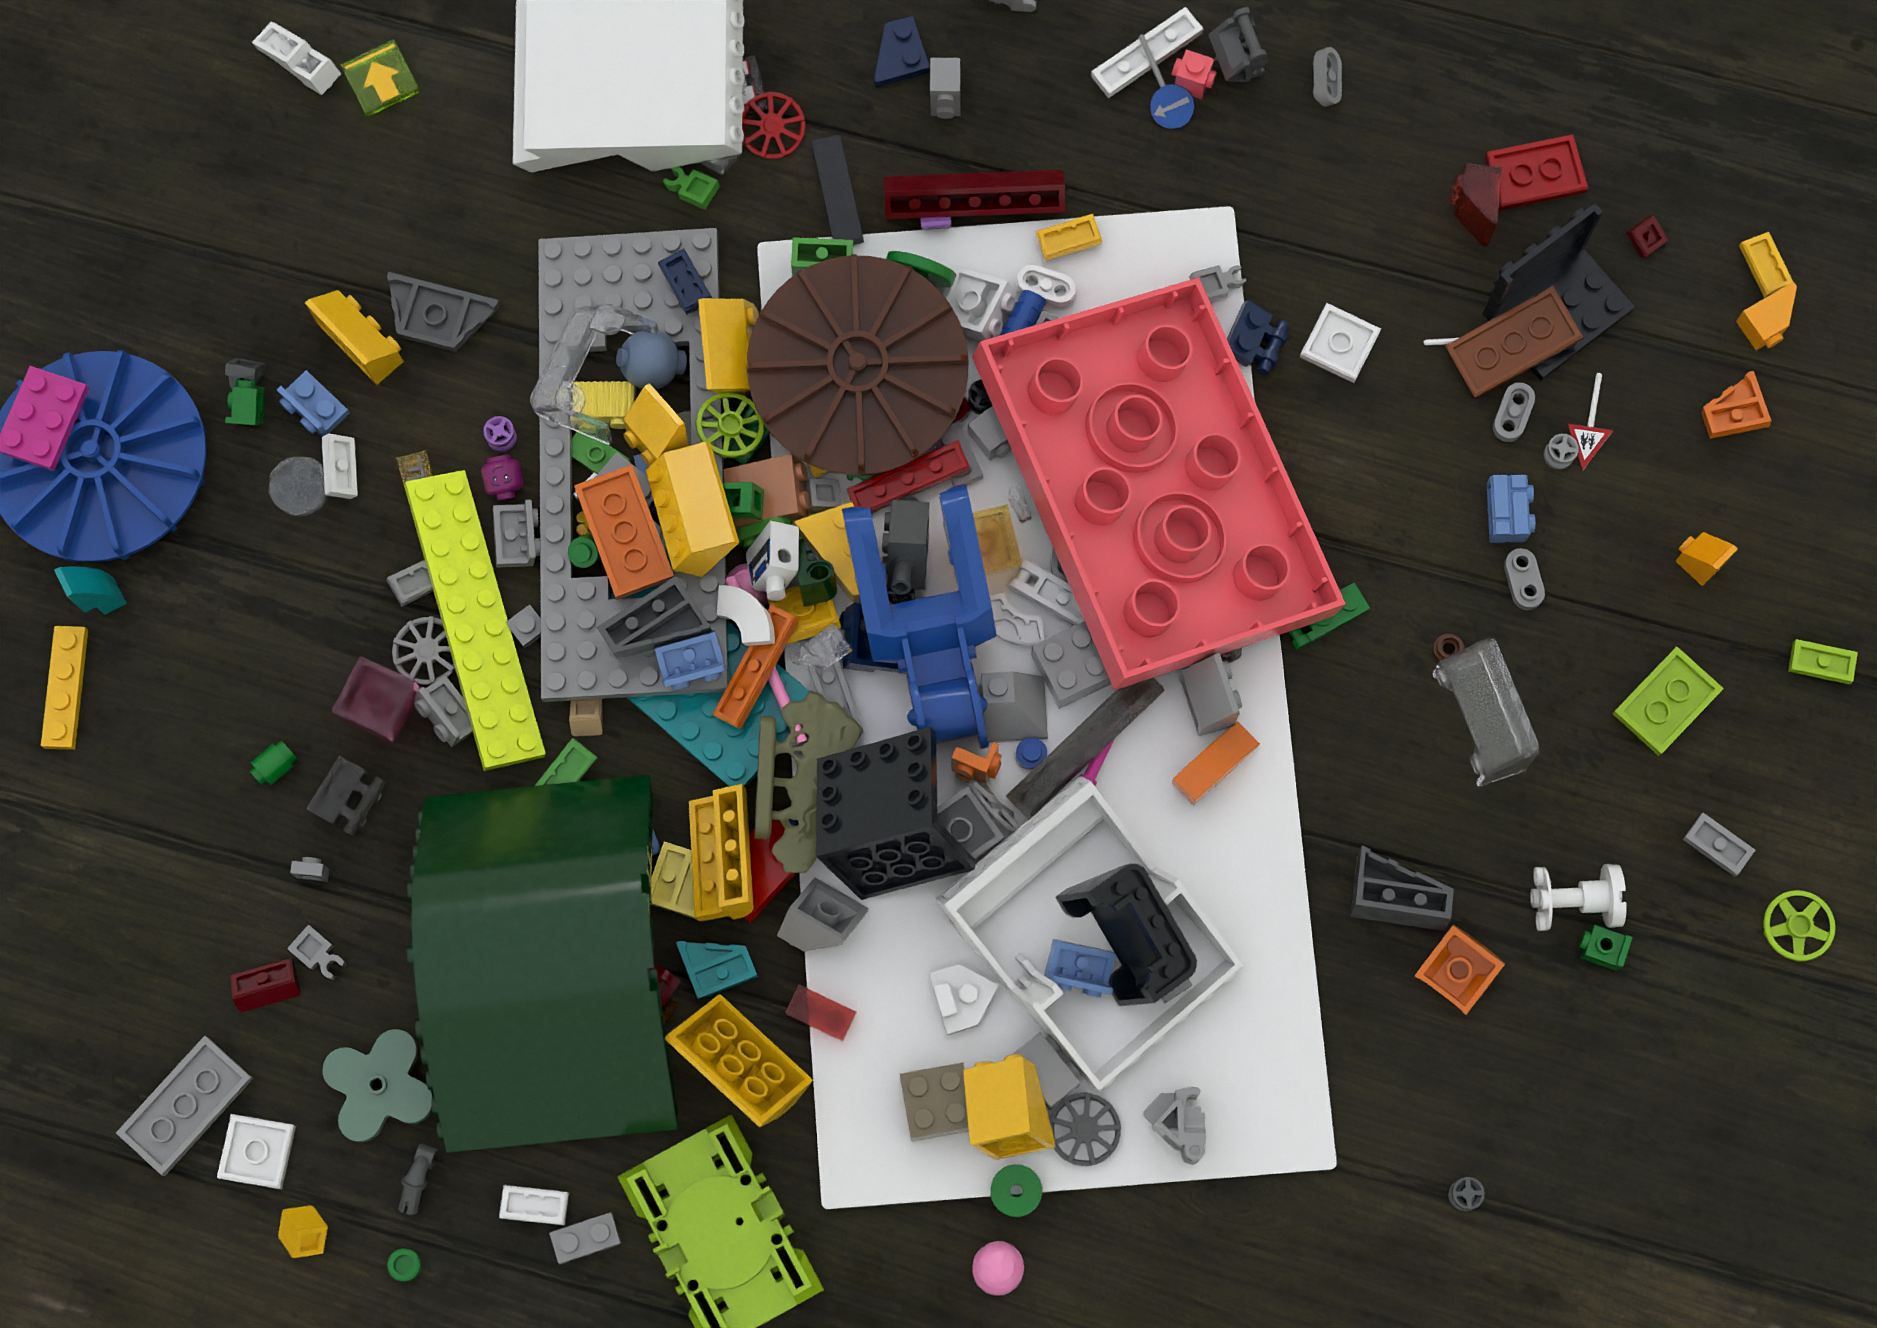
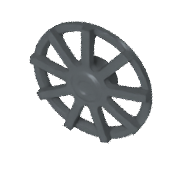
[1050,1093,1121,1166]

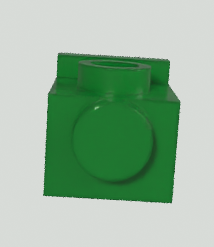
[225,380,265,425]
[722,482,764,520]
[1579,925,1633,971]

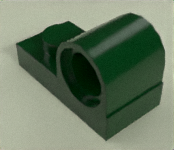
[797,539,837,606]

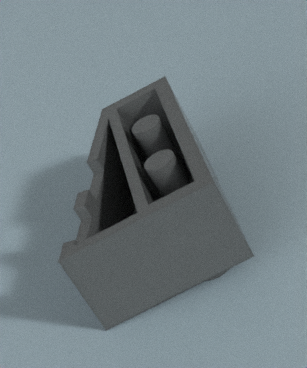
[597,576,712,659]
[1350,845,1454,931]

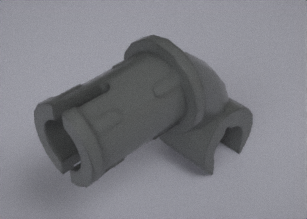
[398,1143,439,1215]

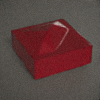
[1626,215,1668,257]

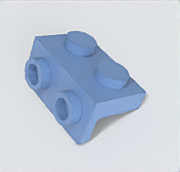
[654,630,725,690]
[1044,939,1116,997]

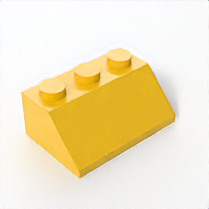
[305,290,404,385]
[698,298,759,399]

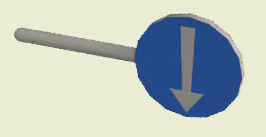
[1139,34,1194,129]

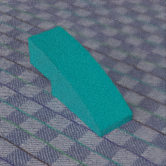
[54,566,127,615]

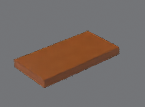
[1445,286,1583,399]

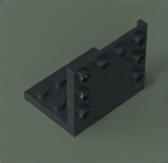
[1482,203,1635,381]
[816,727,975,900]

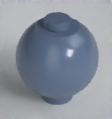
[616,330,687,390]

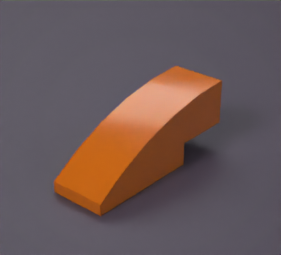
[1171,722,1260,806]

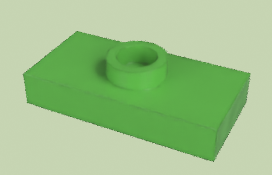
[572,427,631,474]
[535,738,598,786]

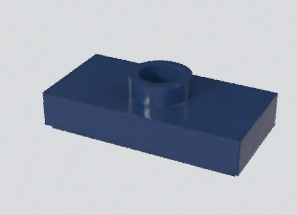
[657,249,712,315]

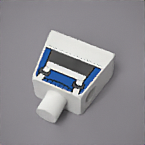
[746,520,799,601]

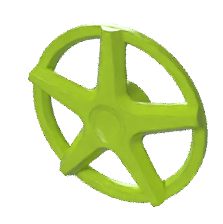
[1763,890,1835,962]

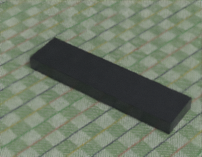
[811,135,864,244]

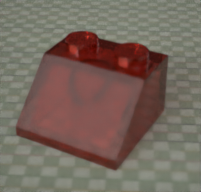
[1450,163,1502,246]

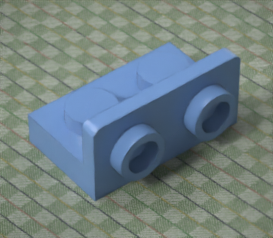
[277,370,350,436]

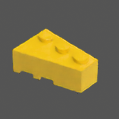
[794,502,861,604]

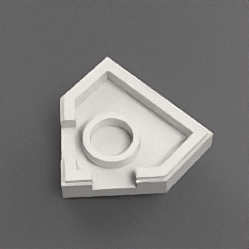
[929,964,999,1035]

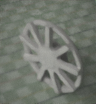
[392,616,455,685]

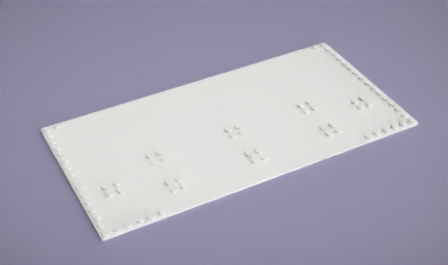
[757,206,1337,1209]

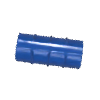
[1000,290,1046,335]

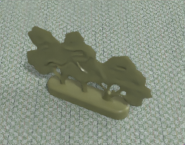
[755,691,863,873]

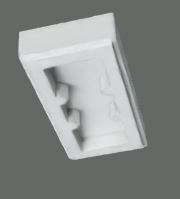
[499,1185,569,1225]

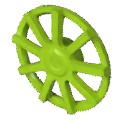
[695,392,764,458]

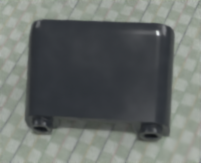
[1055,863,1197,1006]

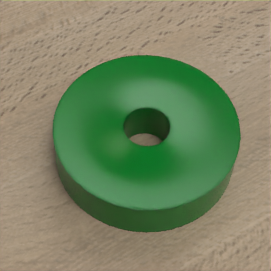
[990,1164,1042,1218]

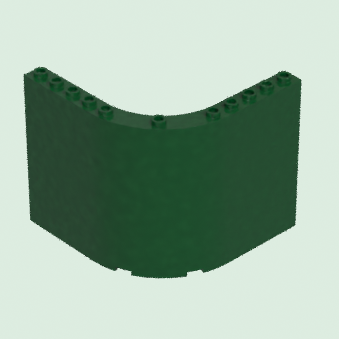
[407,774,678,1153]

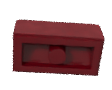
[230,958,300,1012]

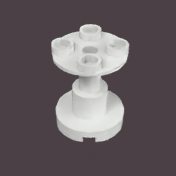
[1530,864,1626,931]

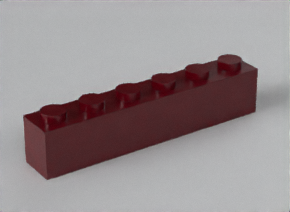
[884,170,1065,219]

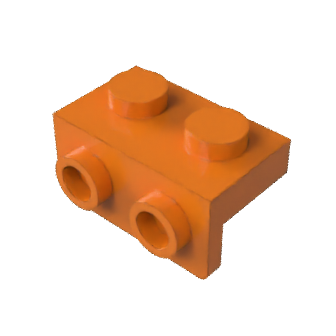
[951,742,1002,784]

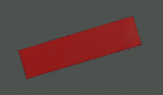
[846,440,971,513]

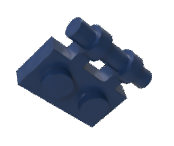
[1227,300,1289,375]

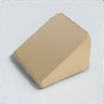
[569,699,603,736]

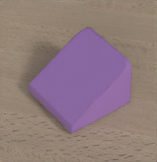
[920,217,951,230]

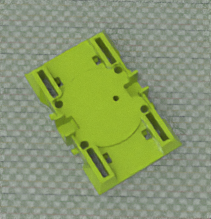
[617,1114,824,1328]

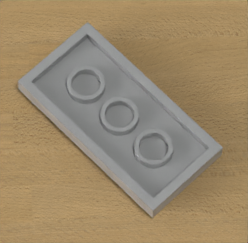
[116,1036,254,1176]

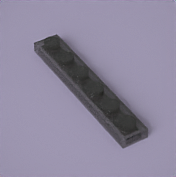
[1006,678,1165,820]

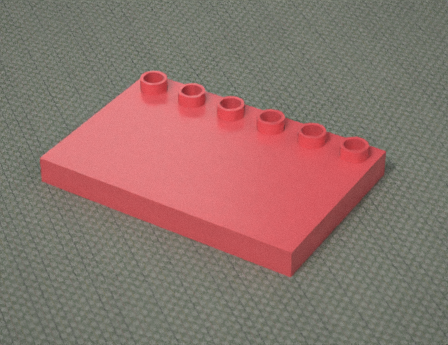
[972,277,1346,691]

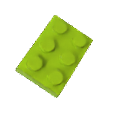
[1612,646,1724,756]

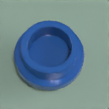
[1016,738,1047,769]

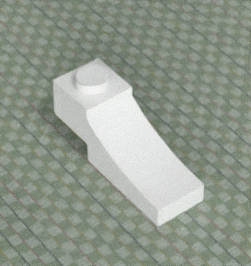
[252,21,341,95]

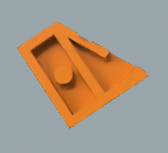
[1701,371,1772,439]

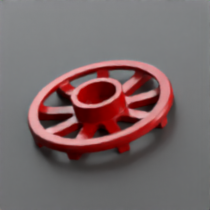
[742,92,805,159]

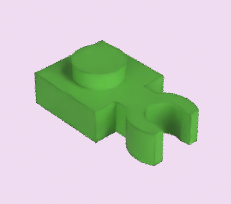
[663,167,720,210]

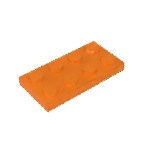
[574,464,674,600]

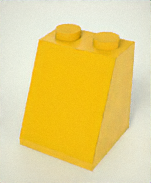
[963,1054,1055,1160]

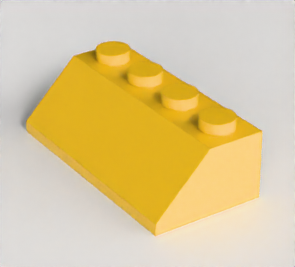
[645,442,739,577]

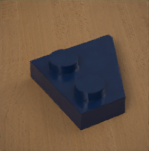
[874,16,930,87]

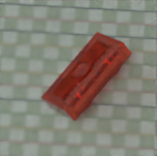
[785,985,857,1042]

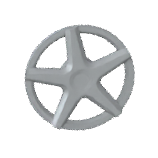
[969,779,1020,833]

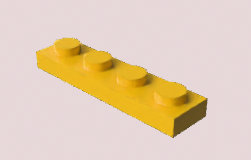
[41,626,88,750]

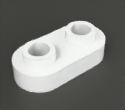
[1017,264,1076,307]

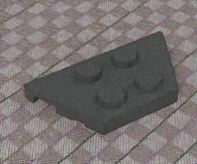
[387,272,500,352]

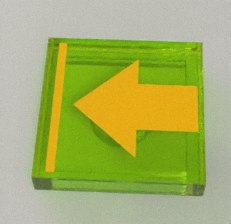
[341,40,420,117]

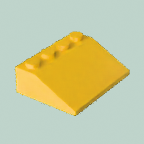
[665,994,813,1127]

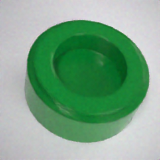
[387,1248,422,1282]

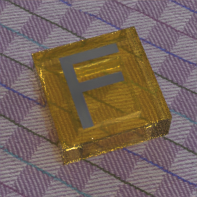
[396,450,433,489]

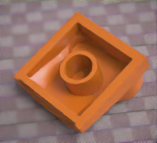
[1414,924,1505,1015]

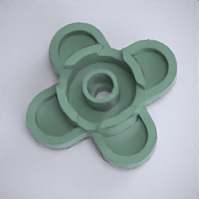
[322,1029,434,1142]

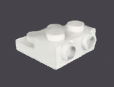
[943,266,1016,341]

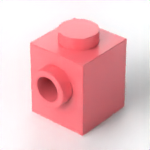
[1172,49,1217,100]

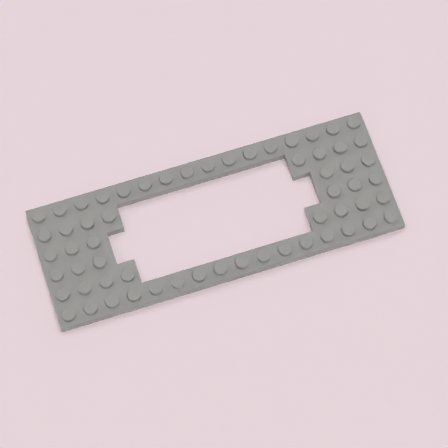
[538,228,729,702]

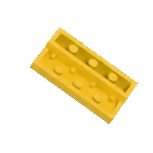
[689,784,754,922]

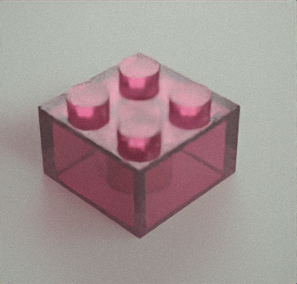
[332,656,421,745]

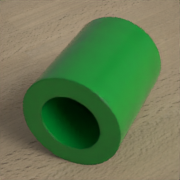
[568,532,601,568]

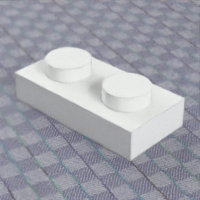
[322,433,358,499]

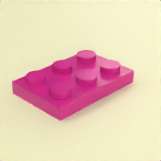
[0,366,90,471]

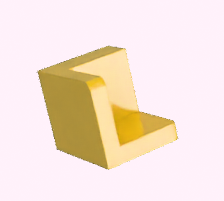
[278,1205,328,1258]

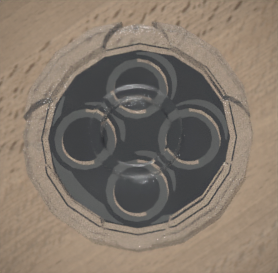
[268,456,329,517]

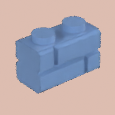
[1486,475,1535,543]

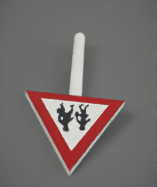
[1567,373,1613,470]

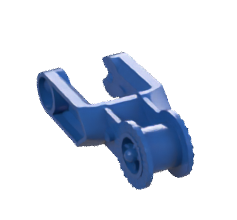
[842,484,996,749]

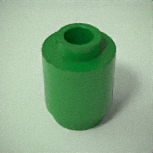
[250,740,297,786]

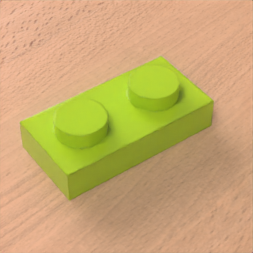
[1788,639,1858,685]

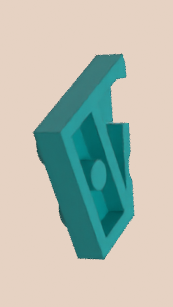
[676,941,758,1000]

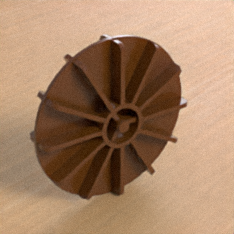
[747,254,969,476]

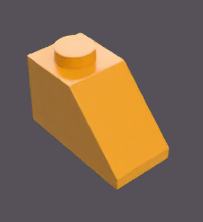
[1736,282,1797,351]
[1676,532,1738,586]

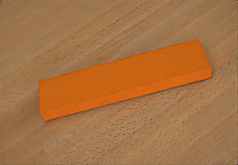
[712,604,800,730]

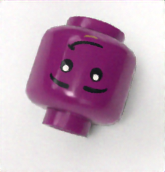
[481,455,524,501]

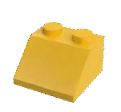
[623,383,689,467]

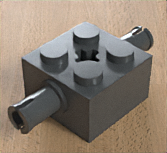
[882,496,930,595]

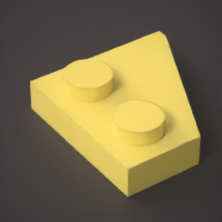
[649,842,696,919]

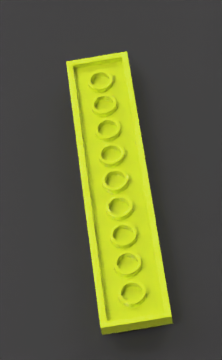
[404,470,546,771]

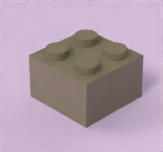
[900,1063,969,1142]

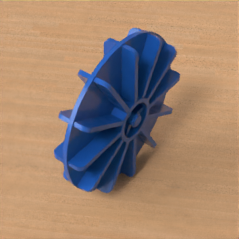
[0,350,207,563]

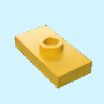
[1036,214,1102,262]
[1739,232,1793,298]

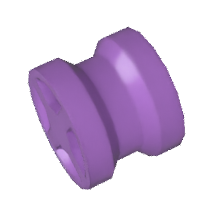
[484,416,517,452]

